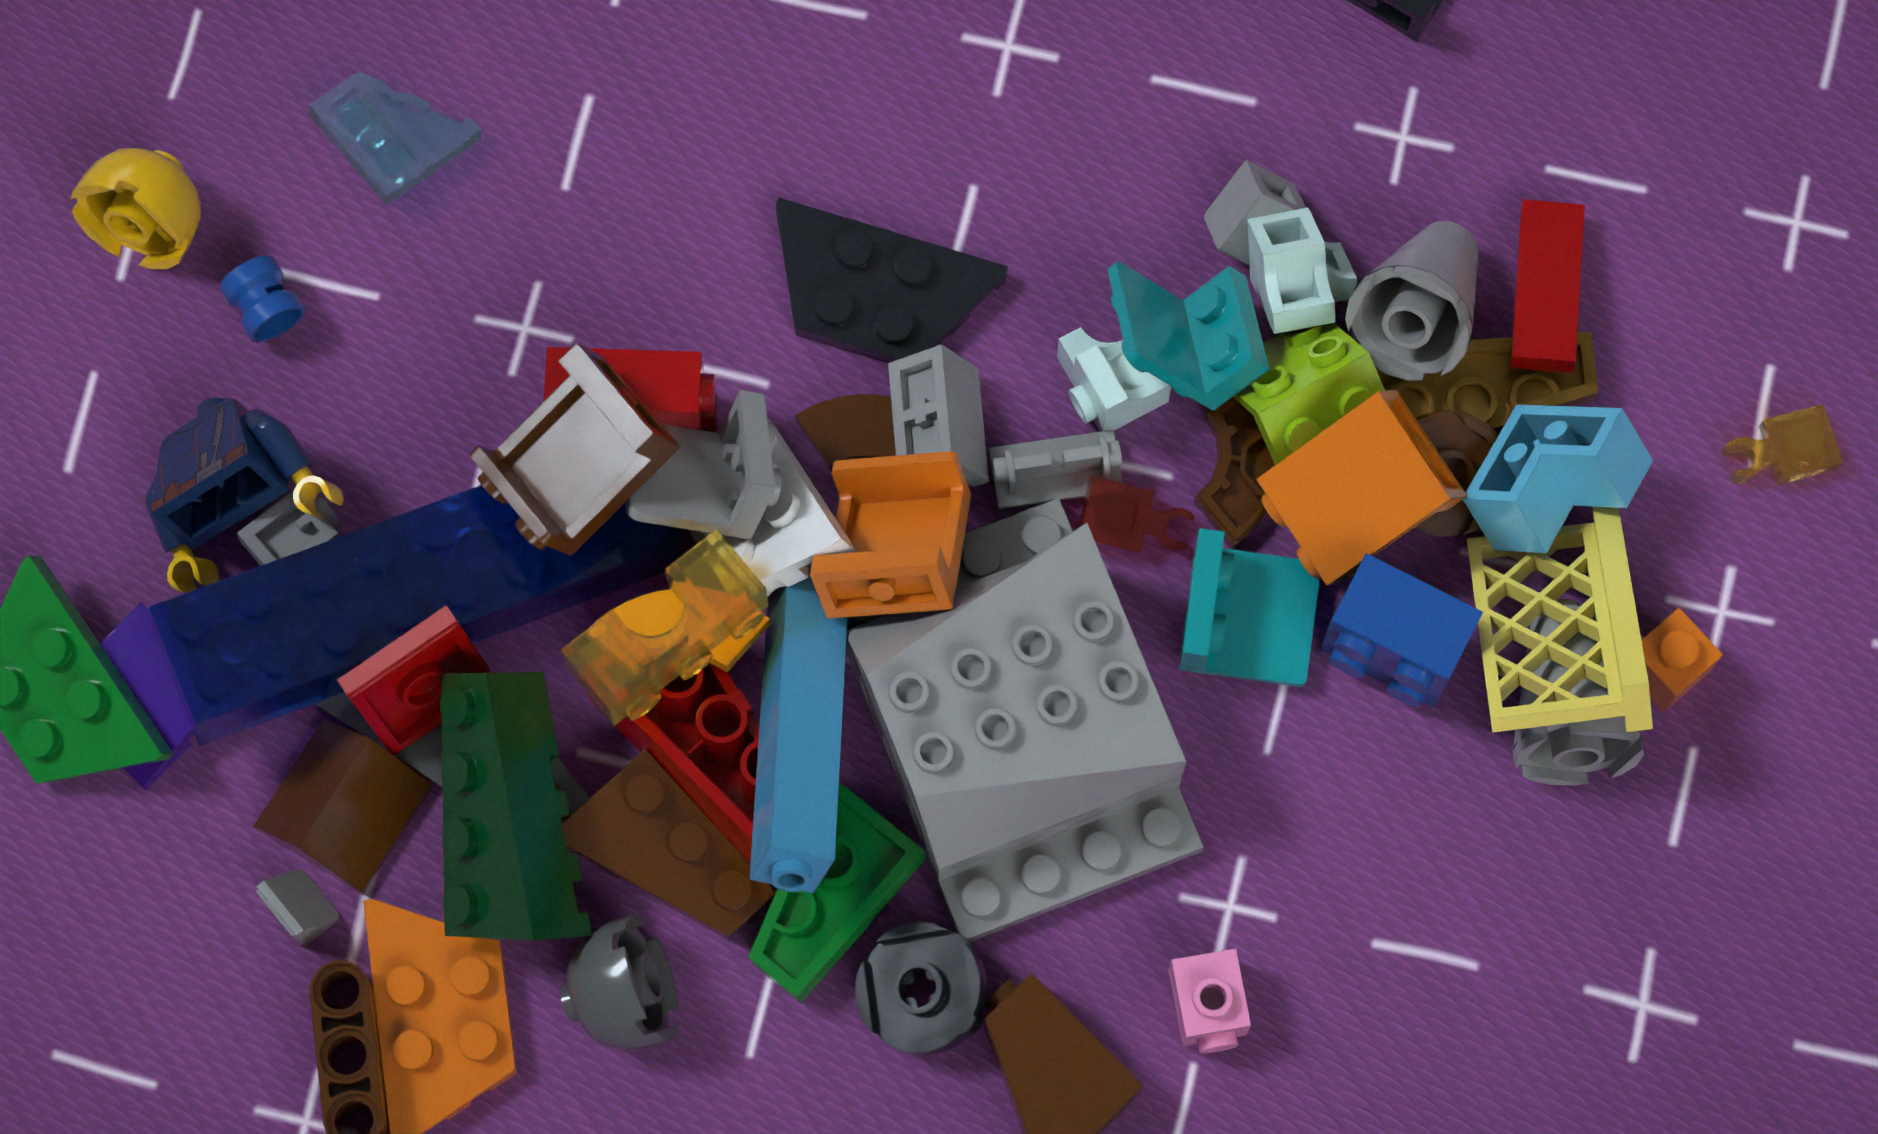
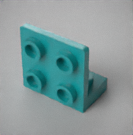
[1107,261,1270,411]
[1178,528,1319,687]

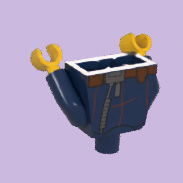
[145,397,344,595]

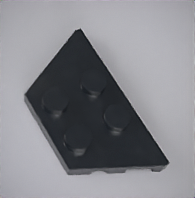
[776,197,1008,363]

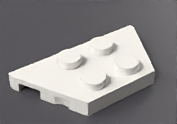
[688,418,856,605]

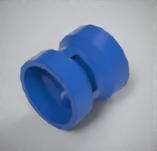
[219,255,305,343]

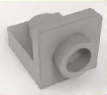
[237,490,342,588]

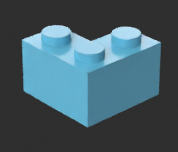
[1462,404,1653,553]

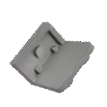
[626,390,782,540]

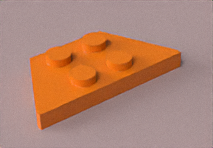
[363,899,518,1134]

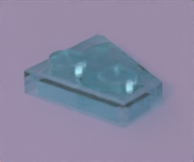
[309,71,482,205]

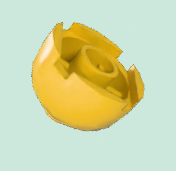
[71,148,201,269]

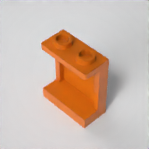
[1256,390,1467,586]
[810,451,971,619]

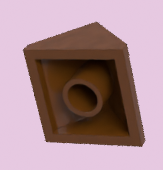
[253,719,433,895]

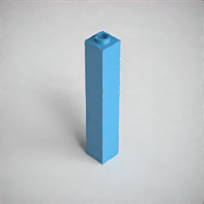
[750,563,847,893]

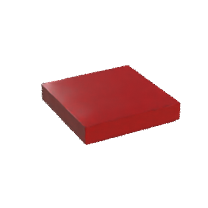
[337,605,492,755]

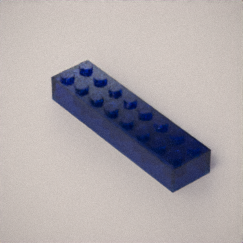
[149,485,685,747]

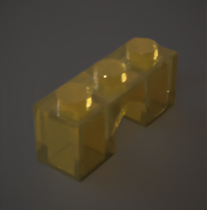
[561,529,768,726]

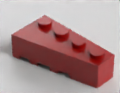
[585,654,760,863]

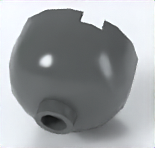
[560,914,679,1051]

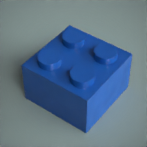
[1320,553,1483,708]

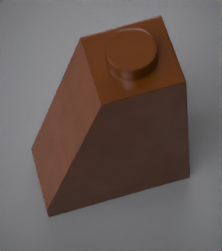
[984,973,1143,1134]

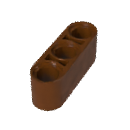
[309,960,390,1134]

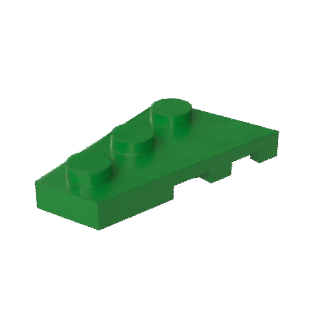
[748,782,928,1004]

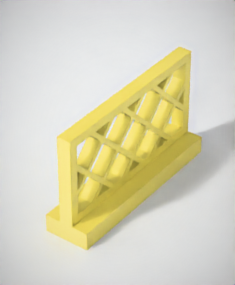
[1467,506,1653,733]

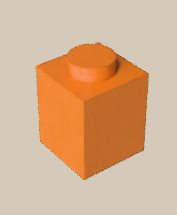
[1642,608,1723,713]

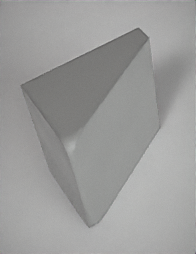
[256,870,339,947]

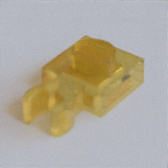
[1722,404,1843,485]

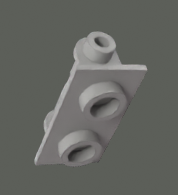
[989,430,1124,510]

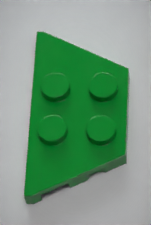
[0,555,174,784]

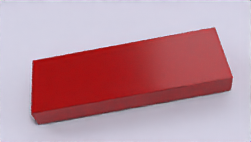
[1510,199,1585,373]

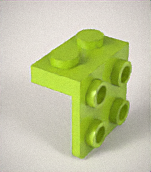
[1233,323,1385,465]

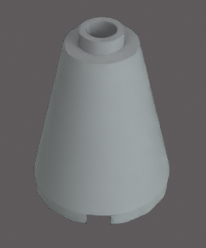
[1345,221,1479,381]
[1512,599,1644,786]

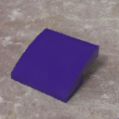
[100,602,234,790]

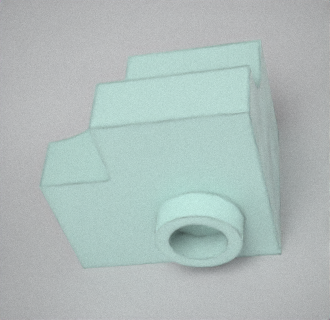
[1247,207,1357,334]
[1057,327,1171,432]

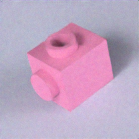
[1168,948,1251,1053]

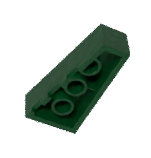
[440,672,592,940]

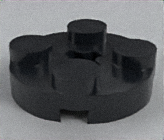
[855,922,988,1055]

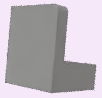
[1204,160,1306,266]

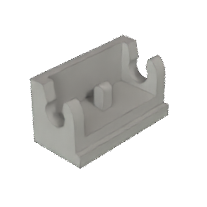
[888,344,989,487]

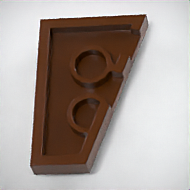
[562,749,776,939]

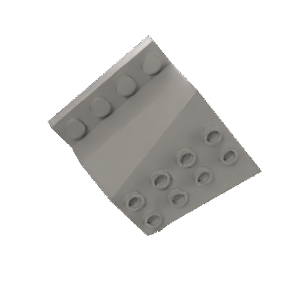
[846,498,1203,942]

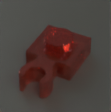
[1078,476,1194,553]

